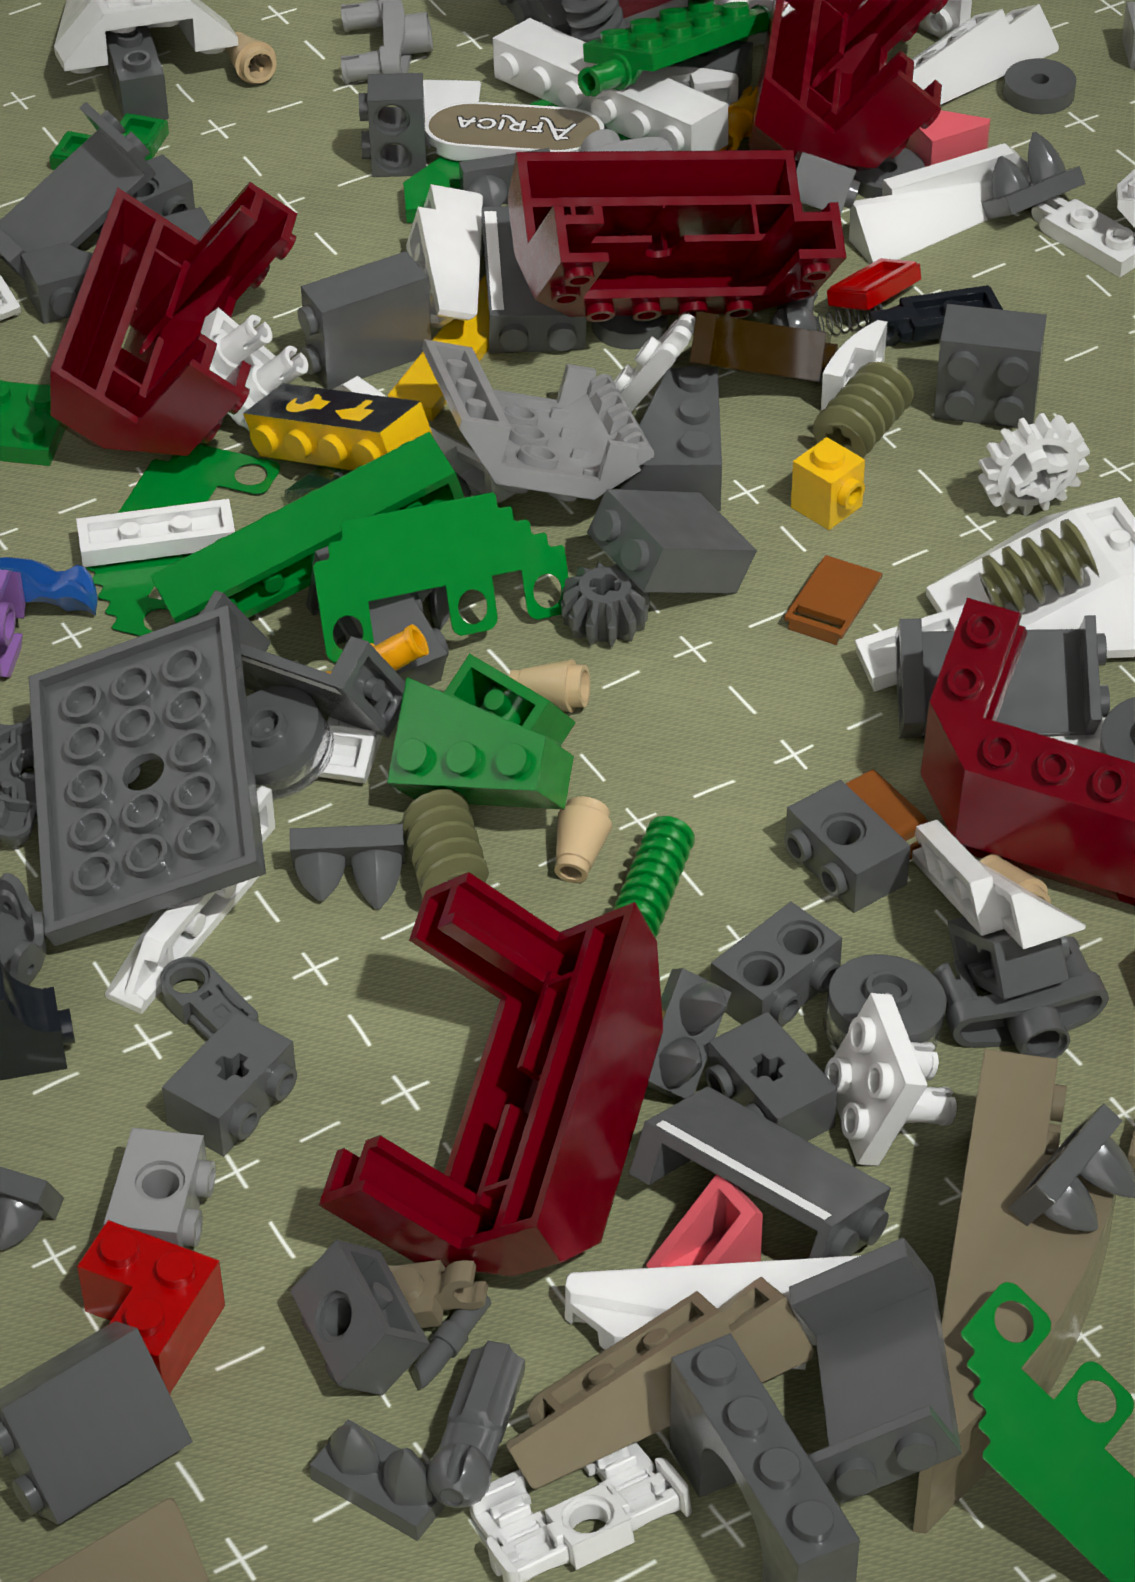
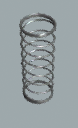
[814,303,883,336]

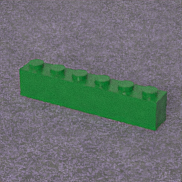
[150,432,465,624]

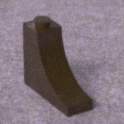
[690,312,838,383]

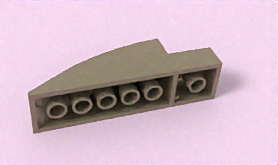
[913,1048,1116,1534]

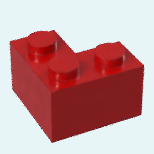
[77,1220,225,1394]

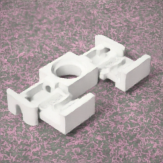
[469,1442,692,1582]

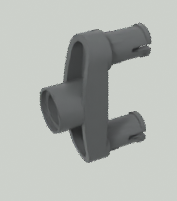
[933,936,1109,1059]

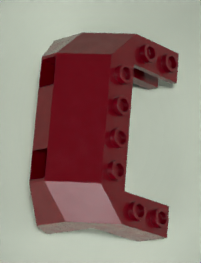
[748,0,949,172]
[508,150,847,322]
[50,182,298,456]
[921,597,1135,906]
[319,872,663,1277]

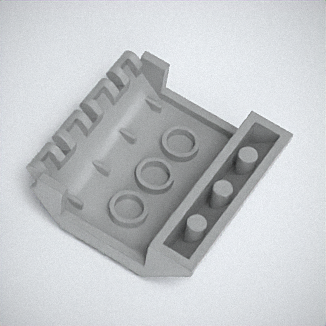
[422,339,654,501]

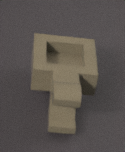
[389,1260,488,1328]

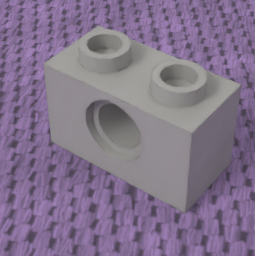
[103,1128,216,1249]

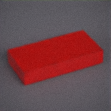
[827,258,921,310]

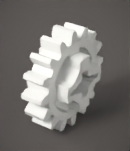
[978,413,1090,516]

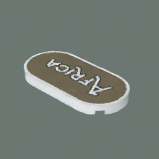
[425,101,604,161]

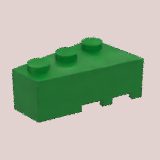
[387,677,574,810]

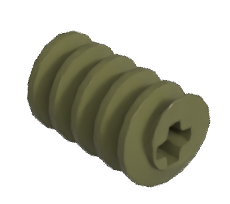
[813,362,914,459]
[979,519,1099,614]
[401,789,489,899]

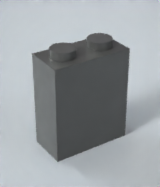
[297,251,431,389]
[587,489,757,593]
[0,1321,193,1525]

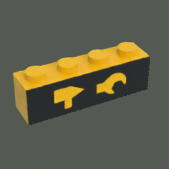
[243,383,434,470]

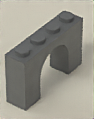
[670,1333,860,1582]

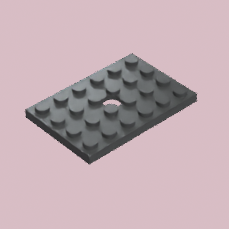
[29,605,266,946]

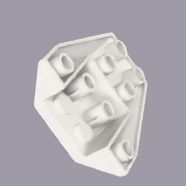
[54,0,239,74]
[926,497,1135,658]

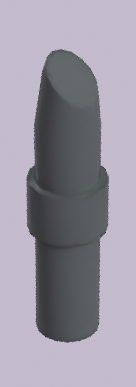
[412,1296,491,1390]

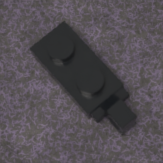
[869,285,1003,346]

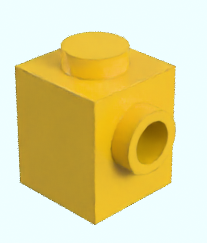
[791,437,865,530]

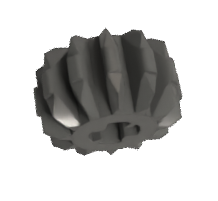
[561,561,650,647]

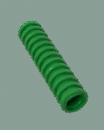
[613,816,695,938]

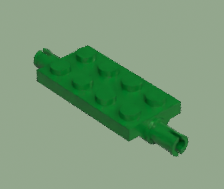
[577,0,771,97]

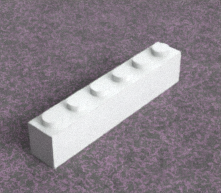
[493,18,728,151]

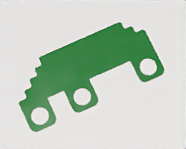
[85,444,280,636]
[313,492,569,663]
[961,1282,1135,1582]

